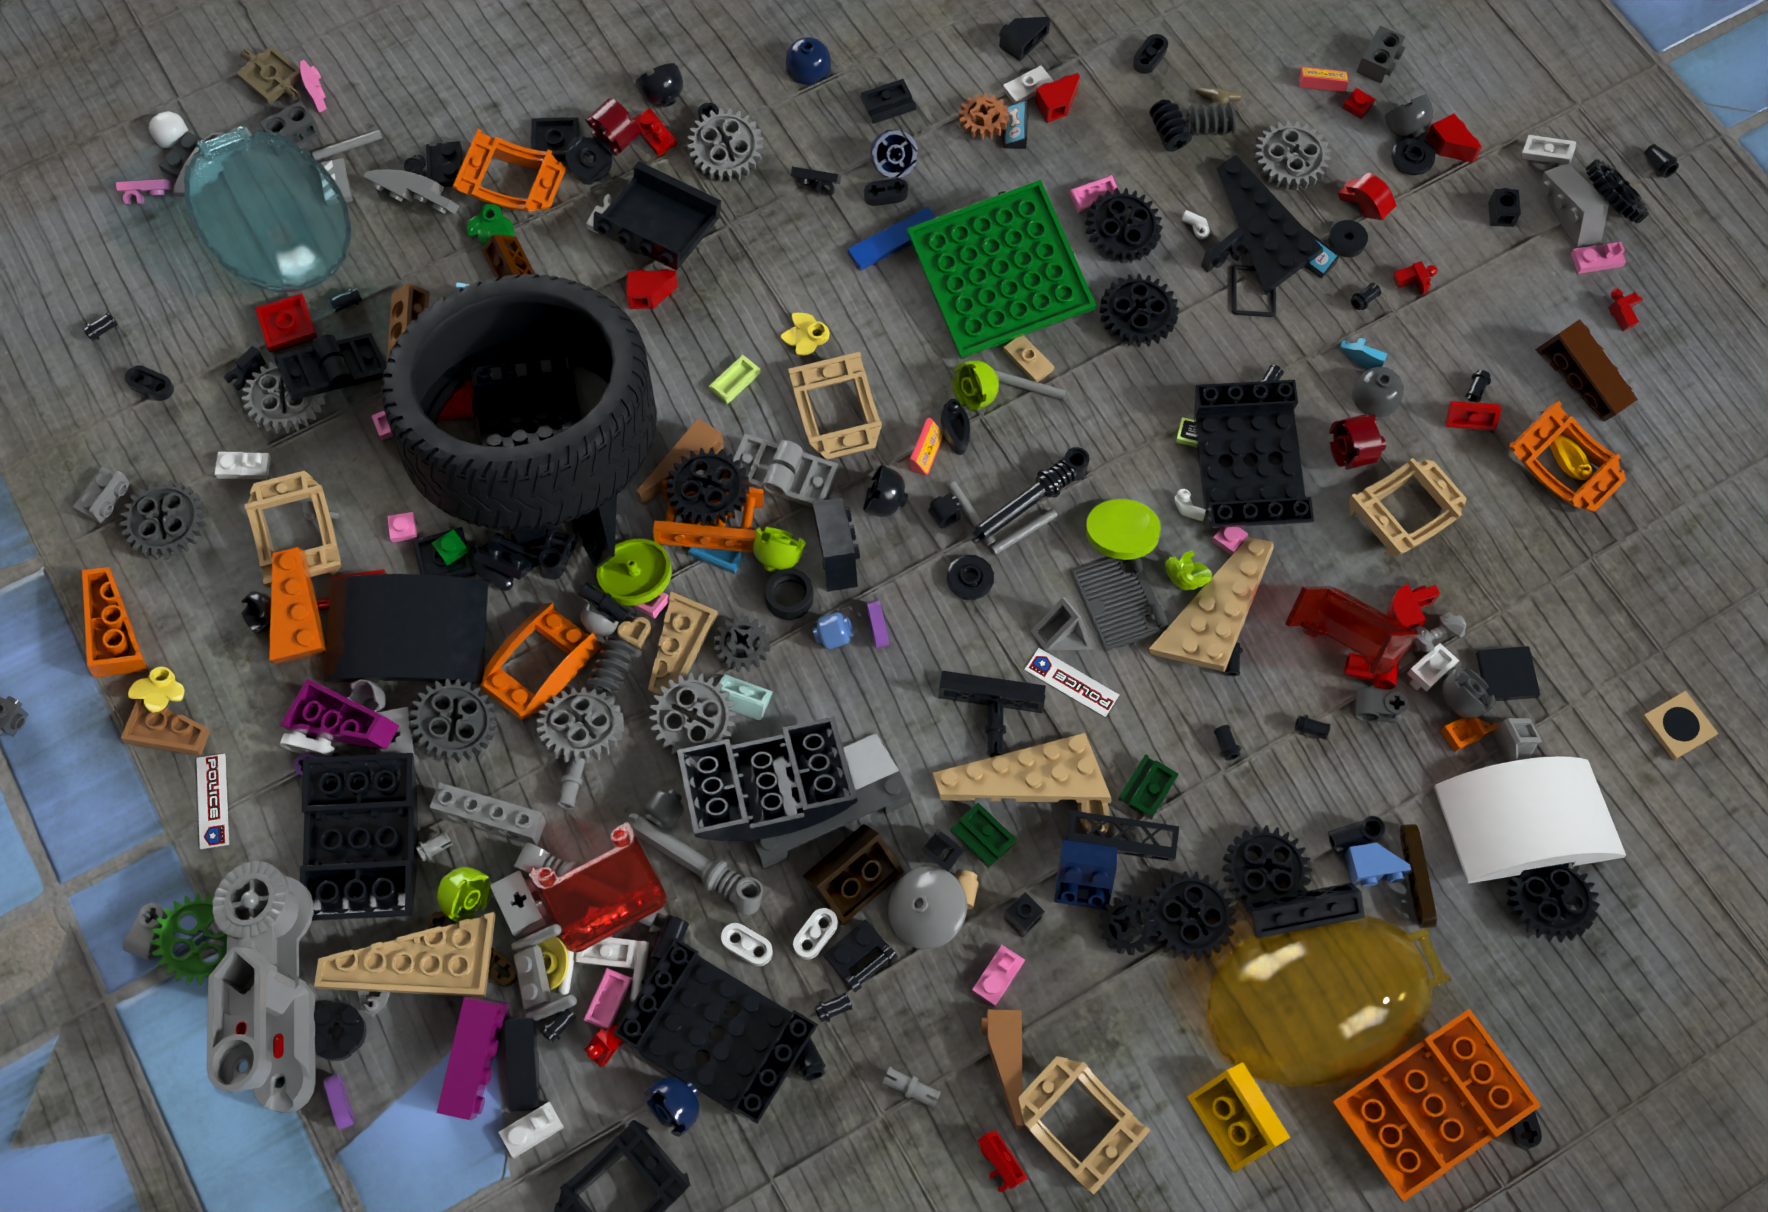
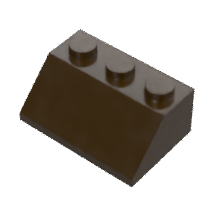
[803,824,904,925]

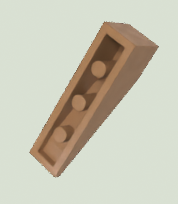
[636,418,724,505]
[981,1009,1023,1130]

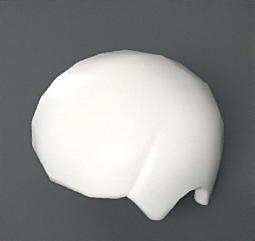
[148,111,188,148]

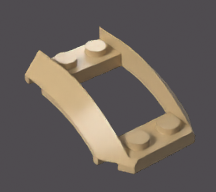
[788,352,882,460]
[1349,458,1467,556]
[244,471,342,588]
[1018,1056,1151,1195]

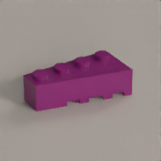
[280,679,399,749]
[437,997,509,1120]

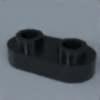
[1133,34,1168,74]
[125,365,174,401]

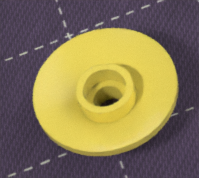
[537,936,568,991]

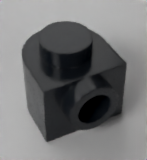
[928,493,962,529]

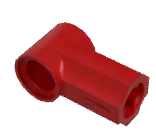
[1344,652,1399,689]

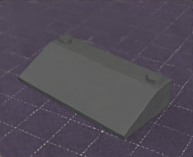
[750,733,911,870]

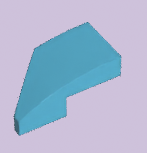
[1339,338,1387,369]

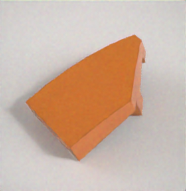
[1440,717,1499,752]

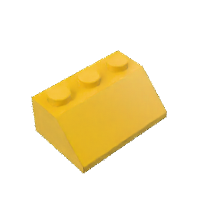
[1187,1062,1290,1173]

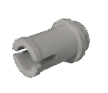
[415,831,453,862]

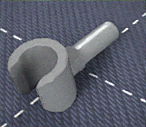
[302,501,339,520]

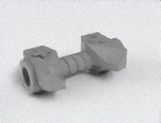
[1408,612,1466,652]

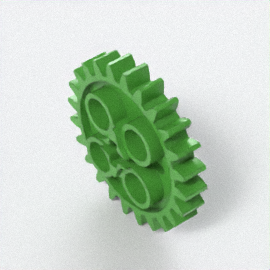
[151,893,227,985]

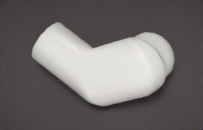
[1182,210,1210,239]
[1175,489,1206,521]

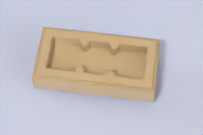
[1003,336,1054,382]

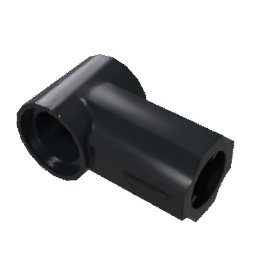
[1328,816,1386,855]

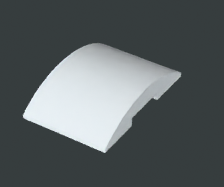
[1434,756,1626,884]

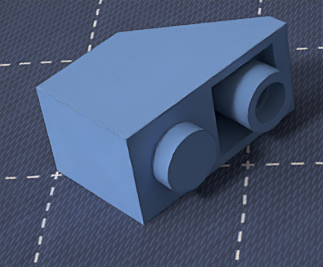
[1344,843,1411,888]

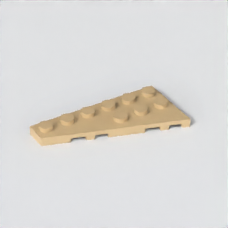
[1149,537,1274,672]
[933,733,1111,803]
[314,912,495,997]

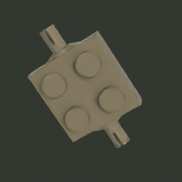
[237,45,302,104]

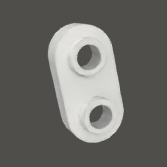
[279,731,335,757]
[793,908,838,960]
[721,923,773,966]

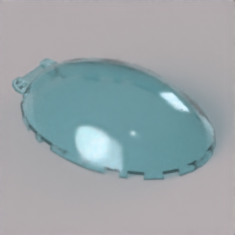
[184,125,351,292]

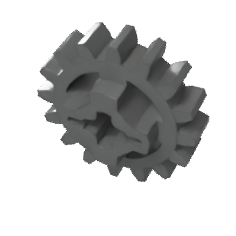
[714,616,771,672]

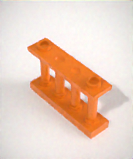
[653,480,764,553]

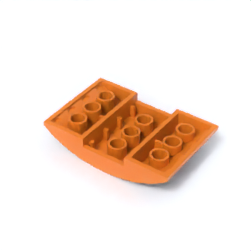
[1332,1009,1542,1203]

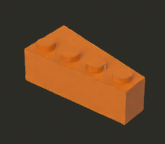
[269,547,327,664]
[82,567,149,678]

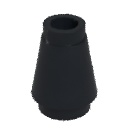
[1644,144,1679,178]
[797,1038,826,1081]

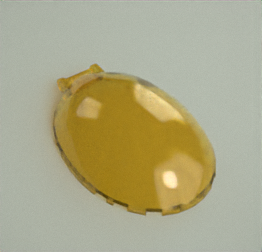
[1206,915,1451,1087]

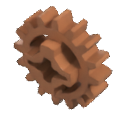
[959,93,1009,141]

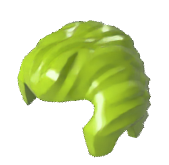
[1165,551,1212,590]

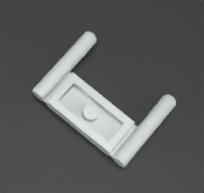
[558,933,649,1003]

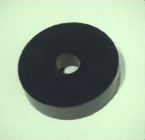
[1328,220,1368,257]

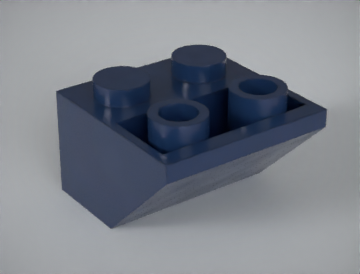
[1054,840,1117,910]

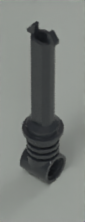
[971,447,1090,543]

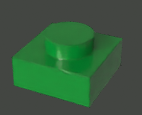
[432,529,469,566]

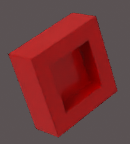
[1342,88,1376,120]

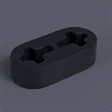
[864,178,908,206]
[1509,1111,1542,1150]

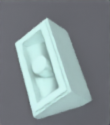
[713,674,773,720]

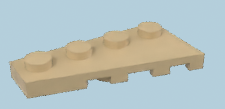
[648,592,718,696]

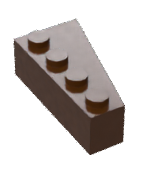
[1535,319,1638,421]

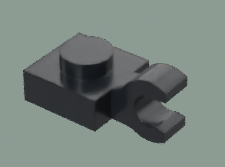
[224,345,266,391]

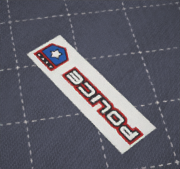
[1025,648,1119,717]
[196,754,229,849]

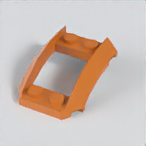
[452,129,566,211]
[1509,401,1626,512]
[481,602,602,720]

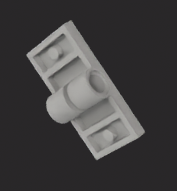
[727,433,839,508]

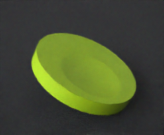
[1086,499,1161,560]
[597,538,672,606]

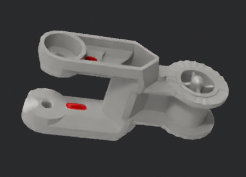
[207,861,315,1113]

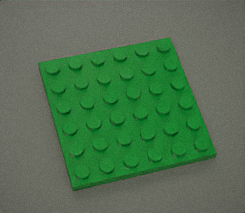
[907,180,1096,360]

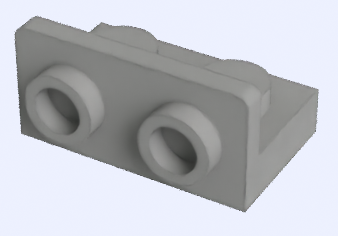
[73,467,131,524]

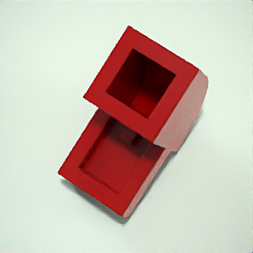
[1338,173,1397,220]
[1387,584,1440,637]

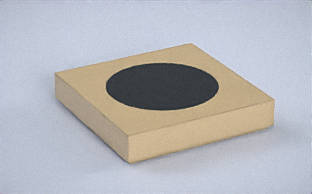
[1641,691,1718,761]

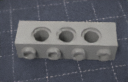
[429,783,546,846]

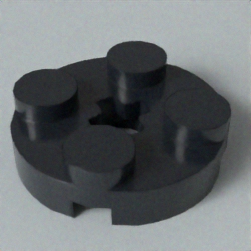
[565,136,613,185]
[314,1003,367,1061]

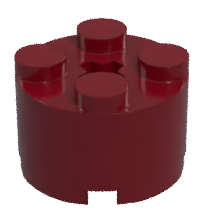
[586,98,641,156]
[1329,414,1386,470]

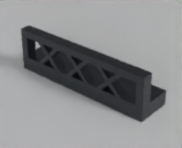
[938,671,1046,713]
[1066,810,1179,862]
[1244,883,1365,938]

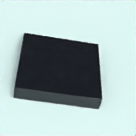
[531,117,579,161]
[412,527,475,578]
[1476,646,1540,701]

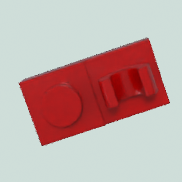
[631,108,677,156]
[1445,401,1502,431]
[977,1130,1029,1192]

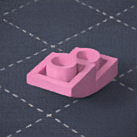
[300,60,327,113]

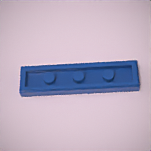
[848,207,936,271]

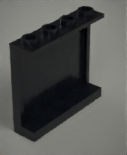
[593,161,721,270]

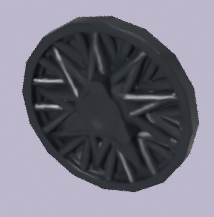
[1391,137,1435,175]
[947,555,994,600]

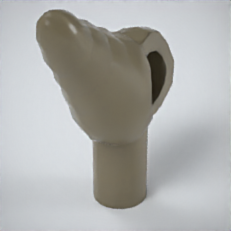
[1196,87,1241,103]

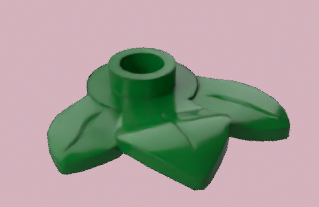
[467,204,514,247]

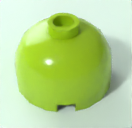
[952,360,999,411]
[752,527,805,573]
[437,867,492,923]

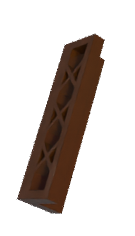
[482,234,535,278]

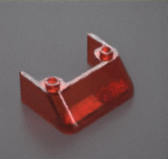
[1285,586,1418,675]

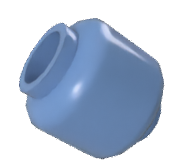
[813,612,854,650]

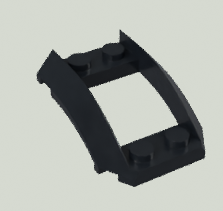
[554,1120,690,1212]

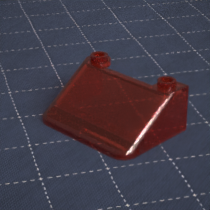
[529,822,667,952]

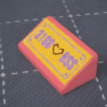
[1299,66,1348,92]
[909,418,943,476]

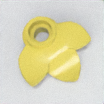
[781,313,830,355]
[128,667,185,713]

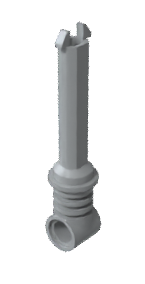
[627,813,763,915]
[513,842,667,933]

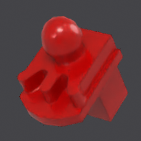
[1393,261,1438,295]
[1608,288,1643,331]
[584,1023,624,1067]

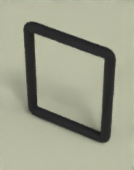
[1232,265,1276,317]

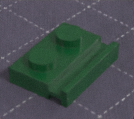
[1118,754,1179,820]
[950,803,1017,869]

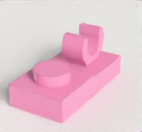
[116,179,172,205]
[1571,242,1626,274]
[972,945,1025,1007]

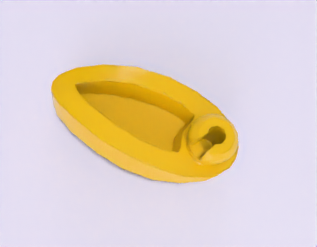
[1550,435,1593,480]

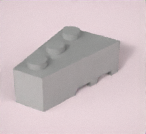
[1540,163,1609,248]

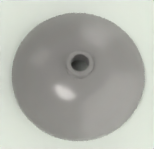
[888,866,967,949]

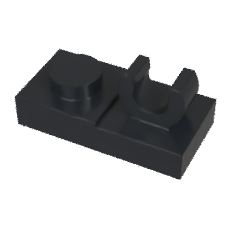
[791,166,841,196]
[1201,227,1250,273]

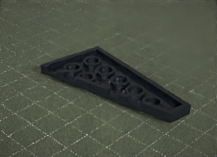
[1217,154,1323,295]

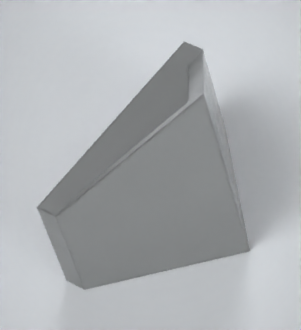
[1030,597,1093,651]
[1493,718,1542,762]

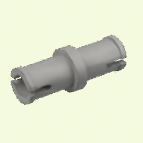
[557,758,586,810]
[882,1067,941,1108]

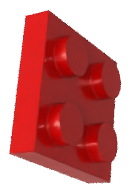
[255,293,317,352]

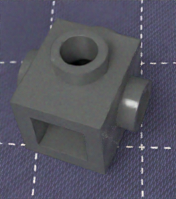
[0,696,28,737]

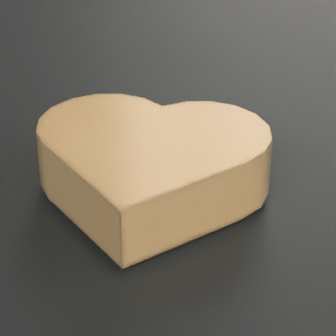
[617,617,651,650]

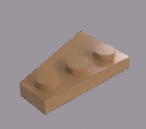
[121,699,210,756]

